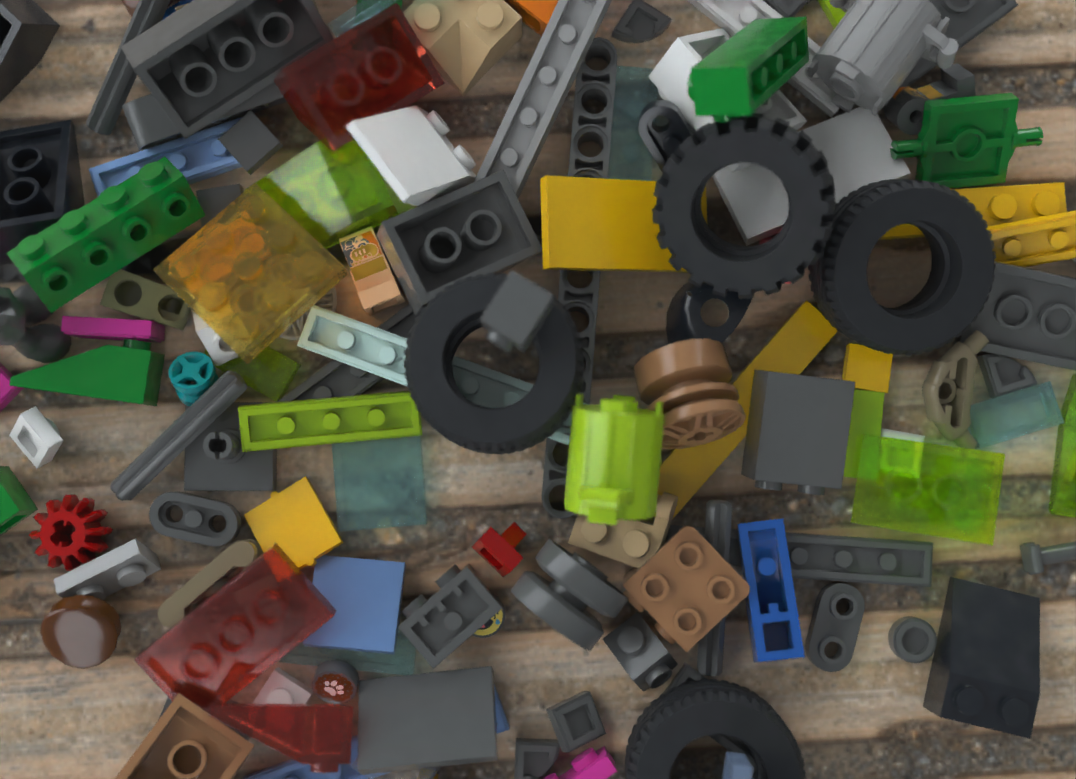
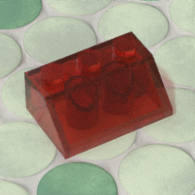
[273,3,444,152]

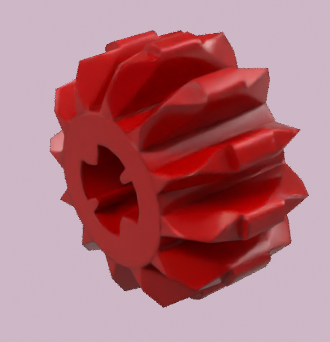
[29,494,113,571]

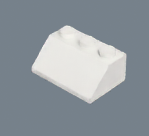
[648,28,807,173]

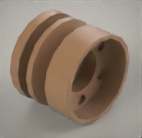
[633,339,745,449]

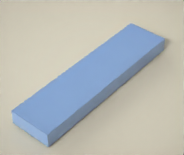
[89,117,243,197]

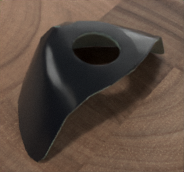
[666,282,752,345]

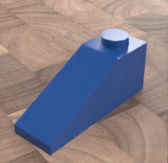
[737,518,805,662]

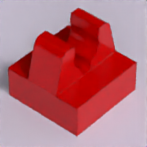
[472,522,527,577]

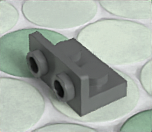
[398,564,503,669]

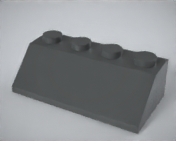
[121,0,336,139]

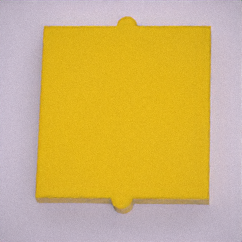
[244,476,344,581]

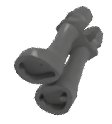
[0,284,71,364]

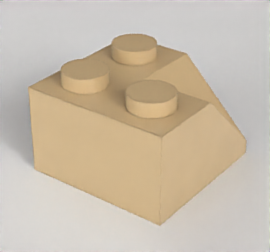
[396,0,522,97]

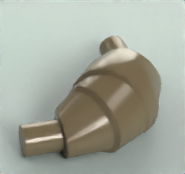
[922,330,989,453]

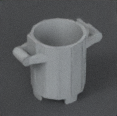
[807,0,959,116]

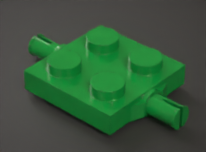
[890,93,1043,188]

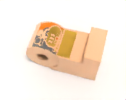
[339,226,406,316]

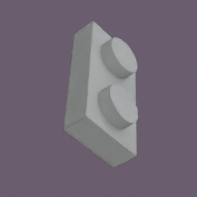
[54,538,161,600]

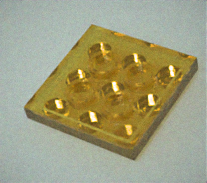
[153,183,348,364]

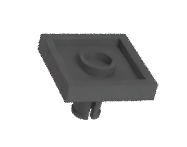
[184,402,277,491]

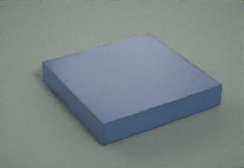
[303,555,406,654]

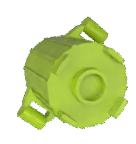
[564,393,665,525]

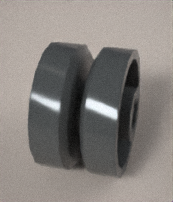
[511,538,629,651]

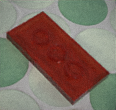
[134,543,336,715]

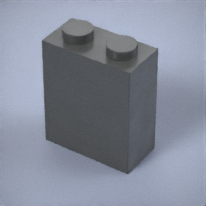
[741,370,855,495]

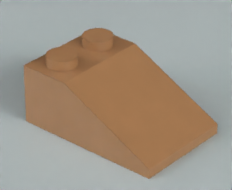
[115,693,255,779]

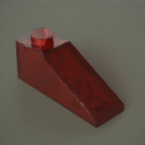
[209,703,353,773]

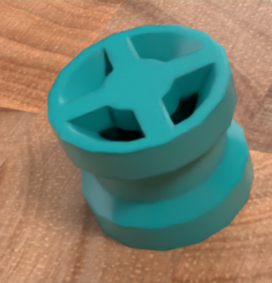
[169,351,219,406]

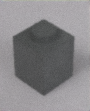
[480,270,555,353]

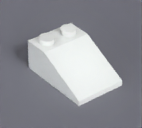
[346,105,476,206]

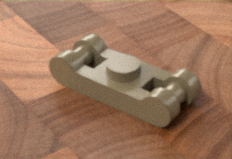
[157,538,264,628]

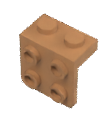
[622,525,750,652]

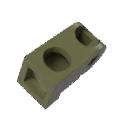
[100,269,195,331]

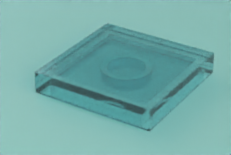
[332,436,428,532]

